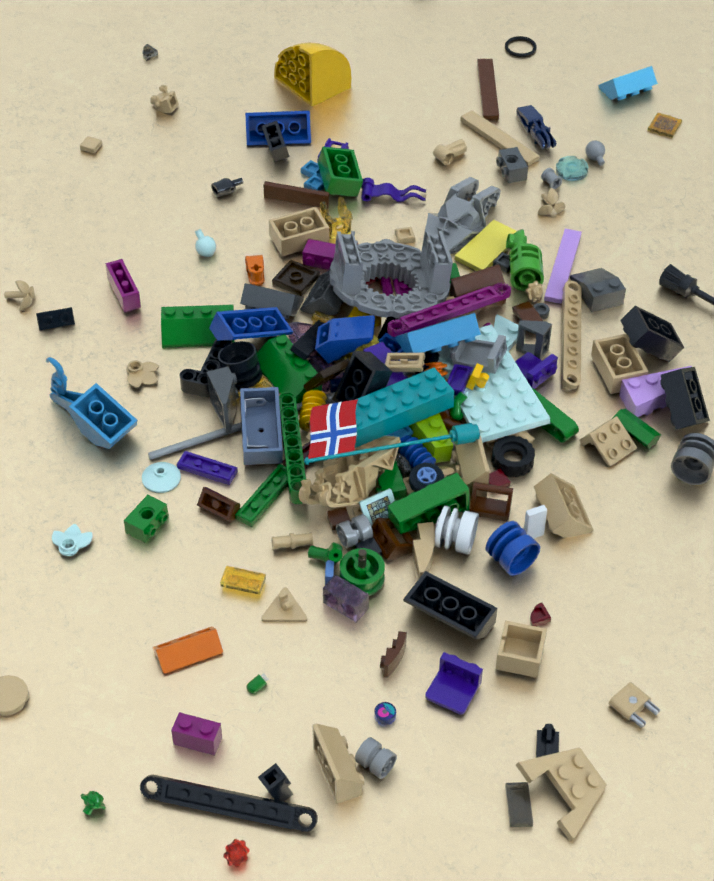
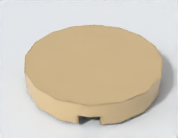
[0,675,29,716]

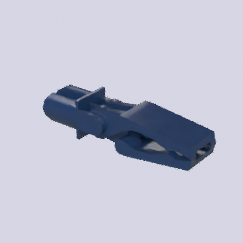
[516,105,557,150]

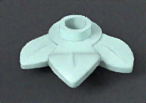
[52,524,93,556]

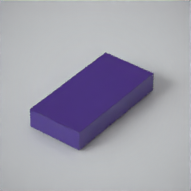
[447,364,473,396]

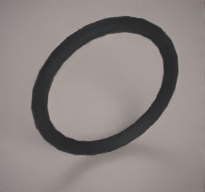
[505,36,537,57]

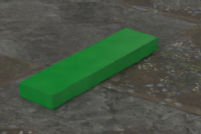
[235,464,288,527]

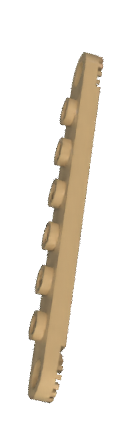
[561,281,582,390]

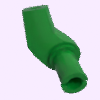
[308,542,343,566]

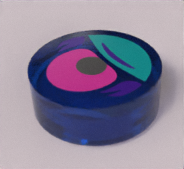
[374,702,396,725]

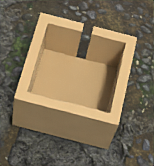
[496,620,547,678]

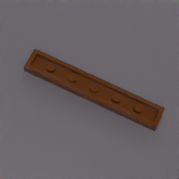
[477,59,499,120]

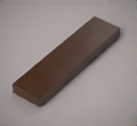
[263,181,329,209]

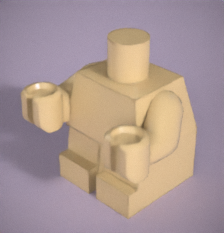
[150,85,179,113]

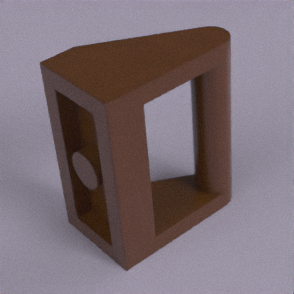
[470,482,513,522]
[372,518,414,561]

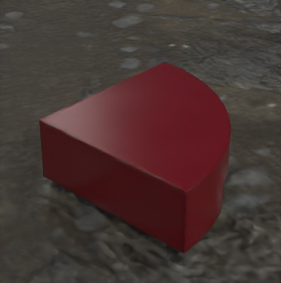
[530,602,551,627]

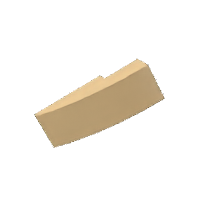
[412,522,435,580]

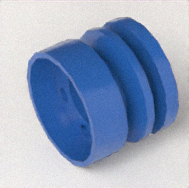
[485,521,540,576]

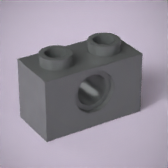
[496,147,528,183]

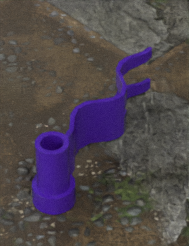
[361,178,426,202]

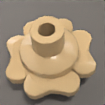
[525,281,543,302]

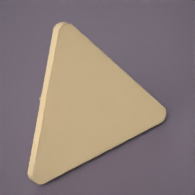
[261,587,307,622]

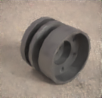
[671,433,714,485]

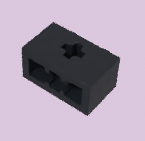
[262,121,290,162]

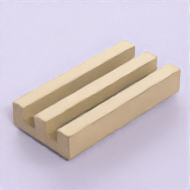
[385,353,425,372]

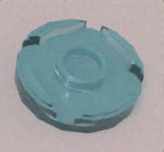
[555,156,589,181]

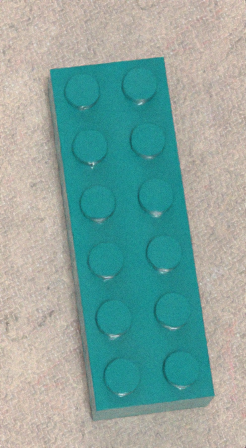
[355,367,454,448]

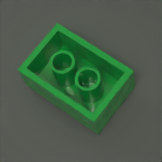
[318,147,363,197]

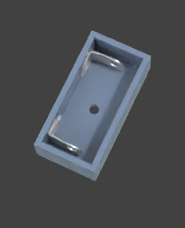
[240,387,283,465]

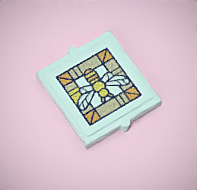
[359,488,395,527]

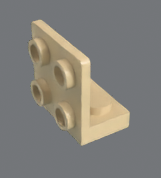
[579,416,637,467]

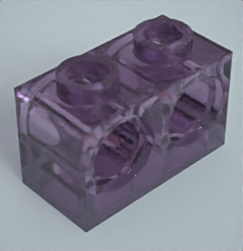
[323,575,369,623]

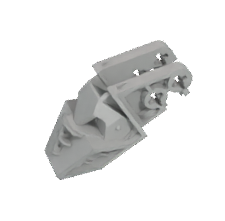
[425,177,501,254]

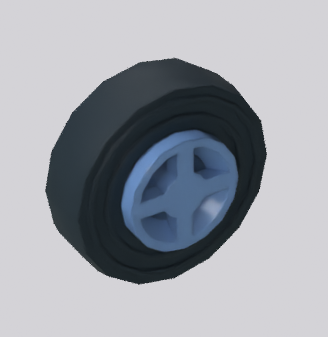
[409,463,444,492]

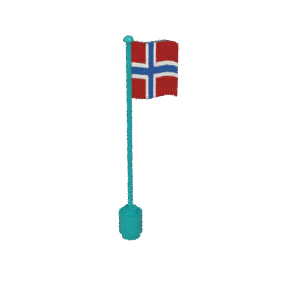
[304,399,480,465]

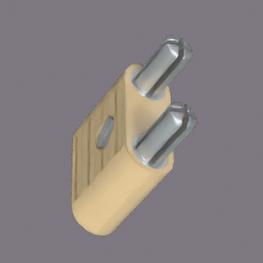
[609,682,660,728]

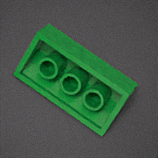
[161,305,235,348]
[257,334,322,404]

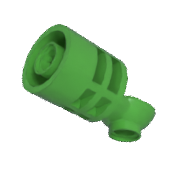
[506,229,544,291]

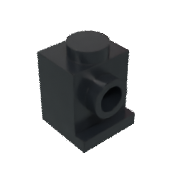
[258,763,293,802]

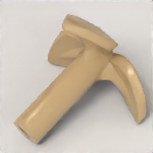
[538,188,565,215]
[4,280,35,311]

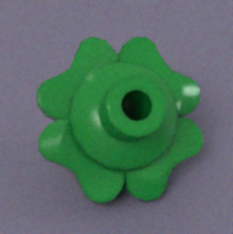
[80,791,106,815]

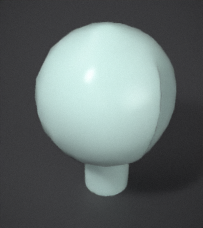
[195,229,216,257]

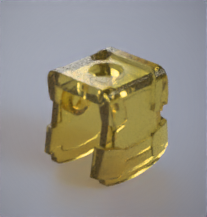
[320,197,353,239]

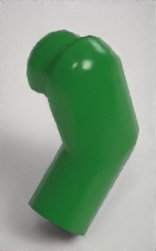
[450,391,468,421]

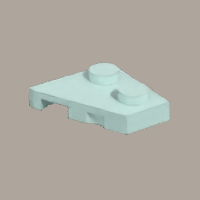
[494,314,526,351]

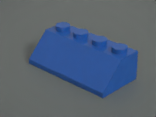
[245,111,311,146]
[209,307,293,341]

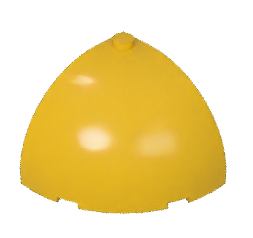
[274,42,352,107]

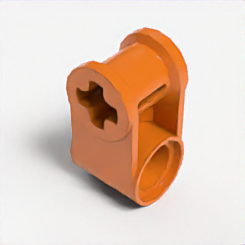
[245,255,265,286]

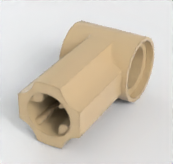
[433,139,467,165]

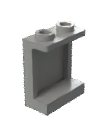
[450,335,507,374]

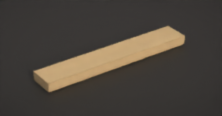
[460,110,539,166]

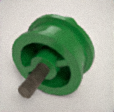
[340,548,385,598]

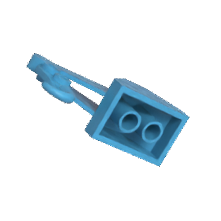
[46,357,138,449]

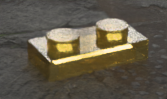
[220,566,266,595]

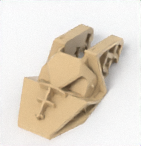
[299,436,401,508]

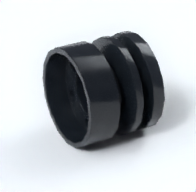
[218,341,262,390]

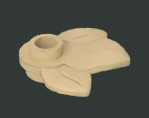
[126,360,159,388]

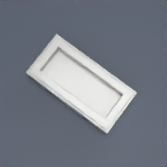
[524,505,547,539]

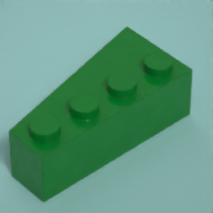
[388,473,470,534]

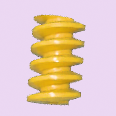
[299,390,327,432]

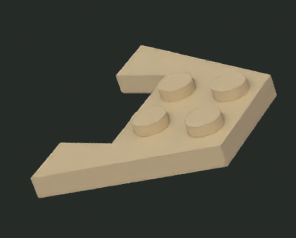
[516,747,607,841]

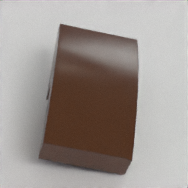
[512,301,543,332]
[380,631,407,678]

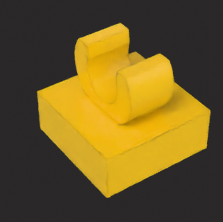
[466,363,489,390]

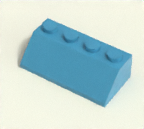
[395,313,481,354]

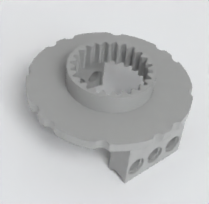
[329,231,453,319]

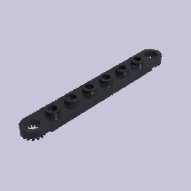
[140,775,318,832]

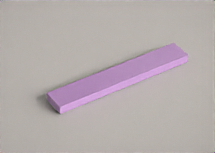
[544,228,582,304]

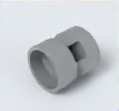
[336,514,373,548]
[355,737,397,779]

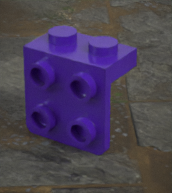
[515,352,558,389]
[425,652,483,715]

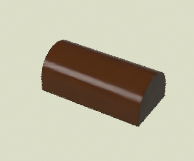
[197,487,240,522]

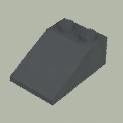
[570,268,626,312]
[207,367,239,434]

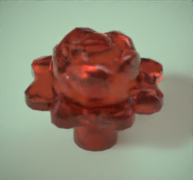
[223,839,250,867]

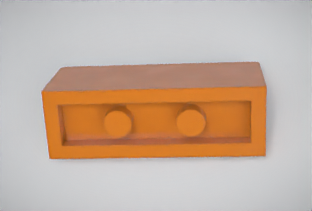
[152,626,223,674]

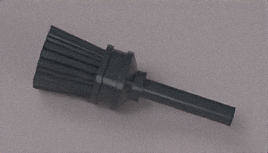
[659,264,714,305]

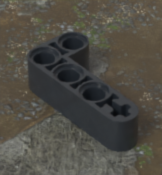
[179,339,232,397]

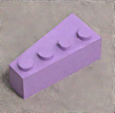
[619,366,699,418]

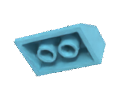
[598,66,658,101]

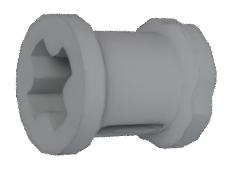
[541,168,563,189]

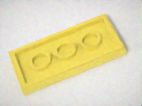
[454,220,516,271]

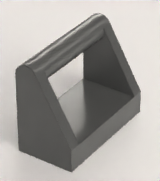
[516,320,552,359]

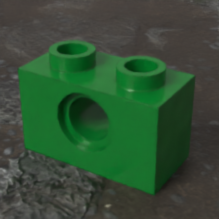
[124,494,169,543]

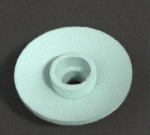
[142,462,181,493]

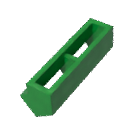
[613,408,661,450]

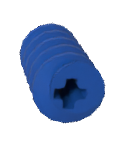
[398,435,436,469]

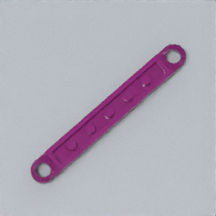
[387,282,511,337]

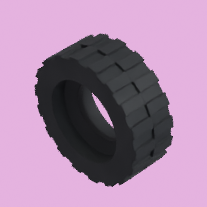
[491,435,535,477]

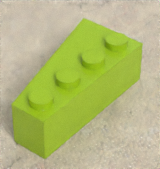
[409,413,453,463]

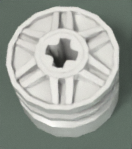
[435,506,479,555]

